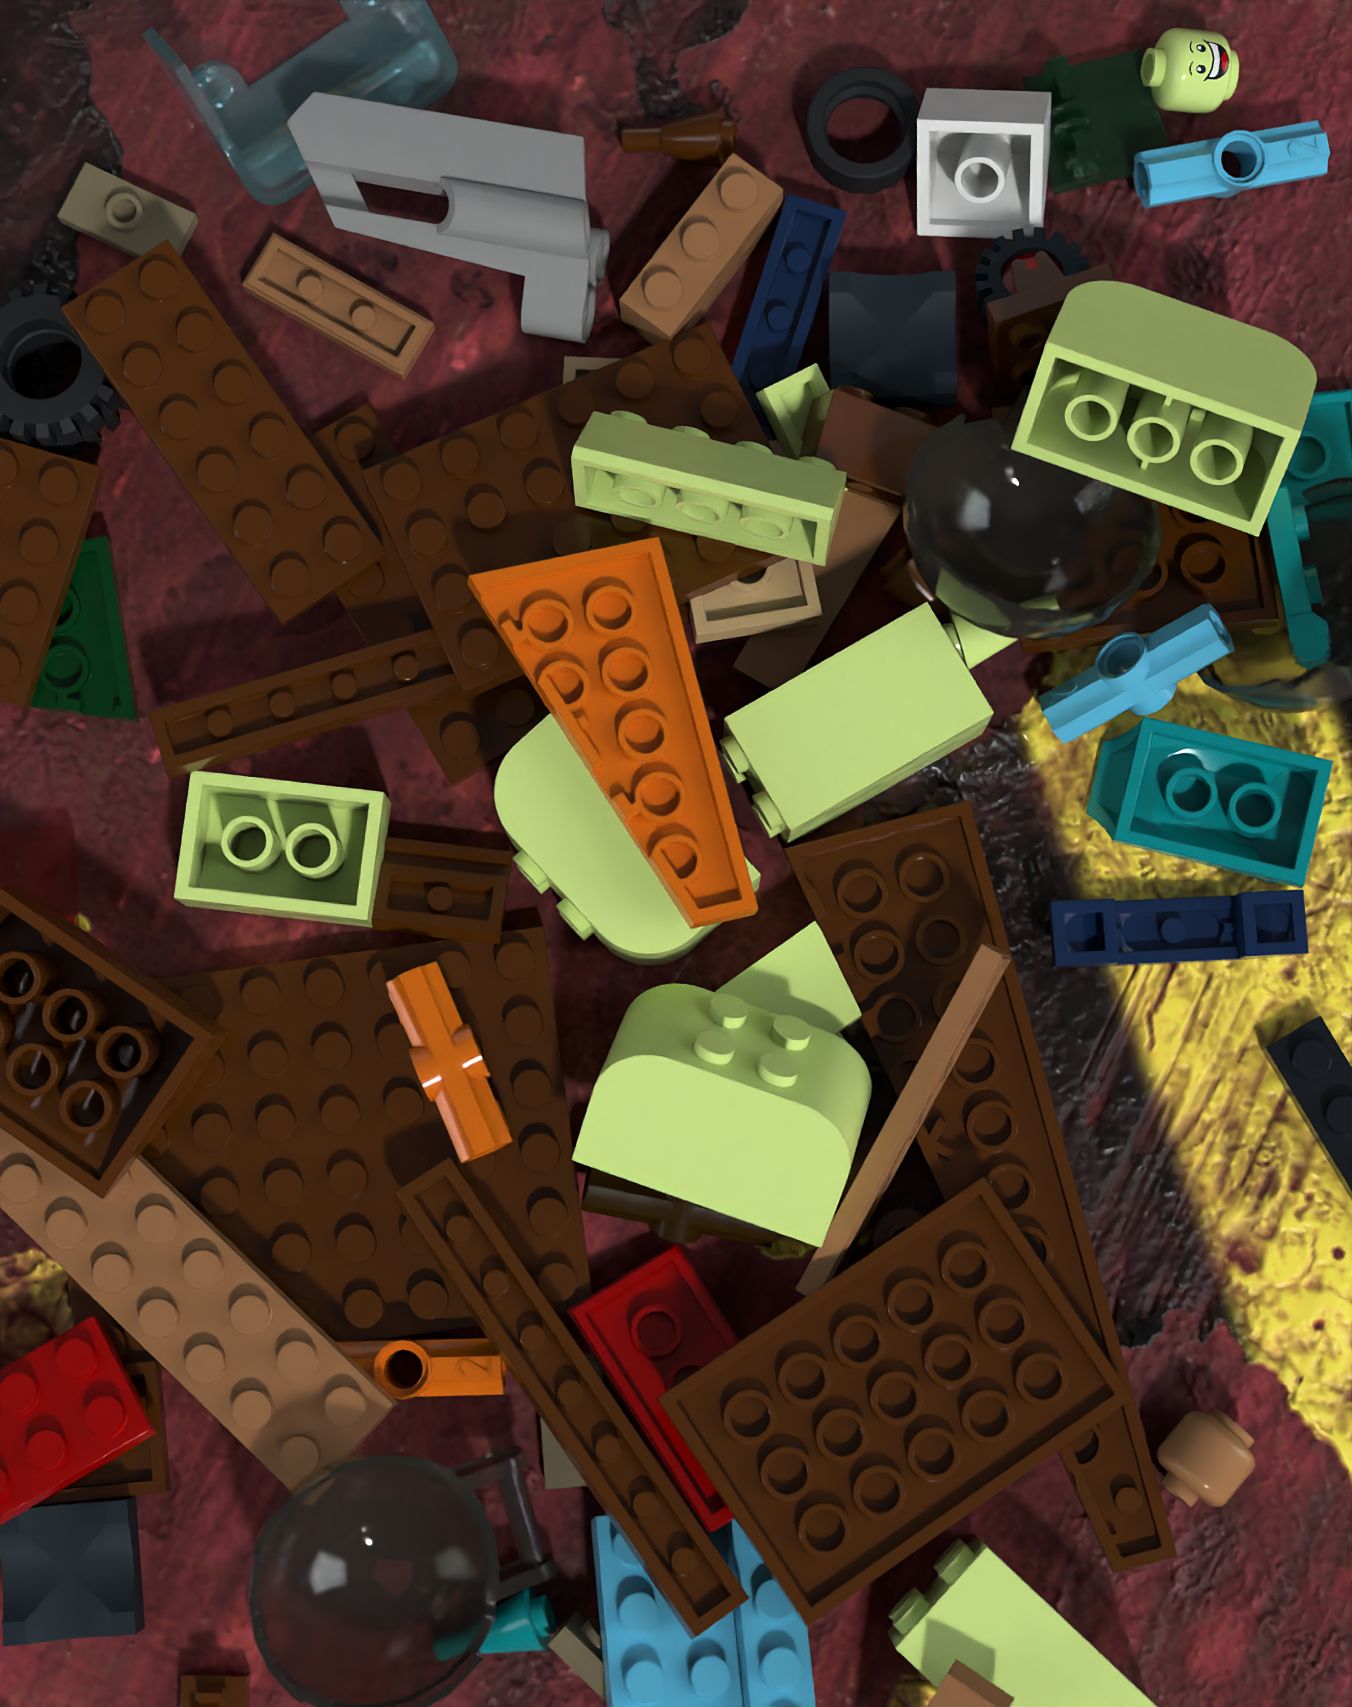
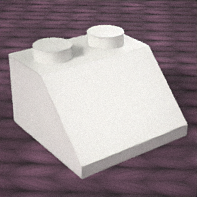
[917,88,1051,239]

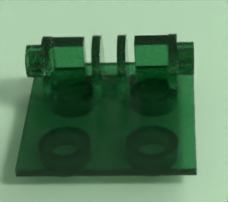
[1022,49,1169,195]

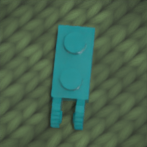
[1266,486,1331,672]

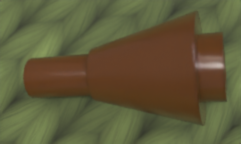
[622,106,738,169]
[878,544,961,625]

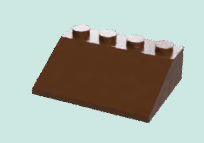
[0,886,230,1199]

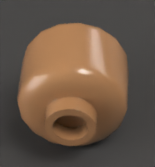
[1157,1407,1255,1508]

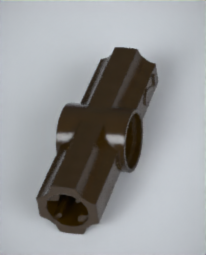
[581,1166,778,1248]

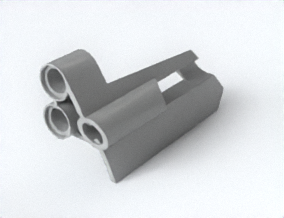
[287,92,610,344]

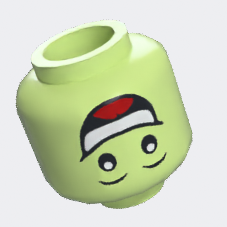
[1141,28,1239,114]

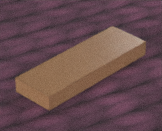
[242,233,435,381]

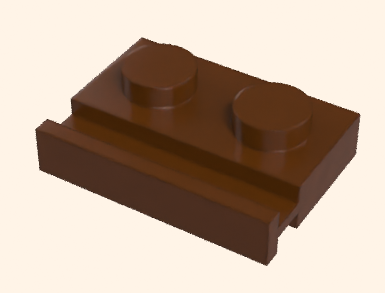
[371,837,513,945]

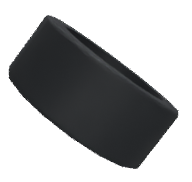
[805,66,921,194]

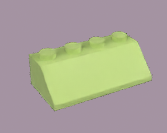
[571,411,847,567]

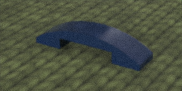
[1048,890,1309,967]

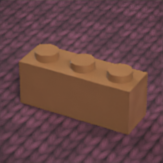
[619,153,783,345]

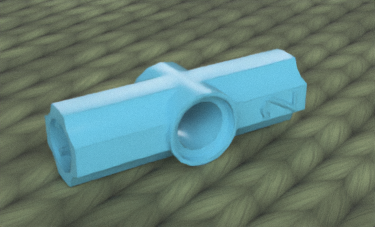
[1133,120,1330,209]
[1039,603,1235,744]

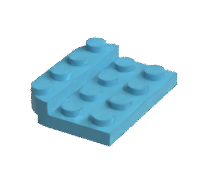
[591,1516,816,1707]

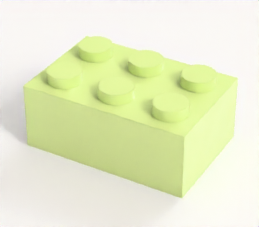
[174,771,391,928]

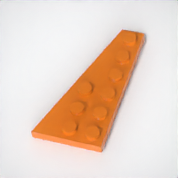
[467,537,758,929]

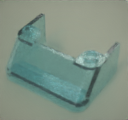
[142,0,458,205]

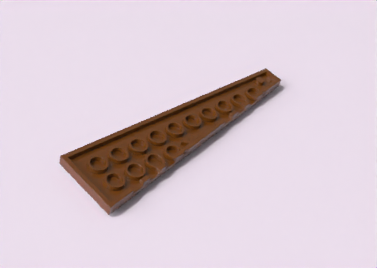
[783,800,1178,1573]

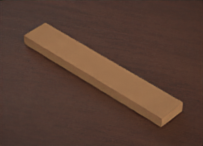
[795,944,1011,1296]

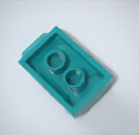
[1086,716,1333,888]

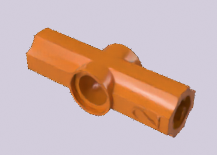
[385,961,514,1164]
[335,1337,507,1400]

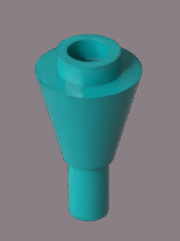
[434,1586,557,1664]

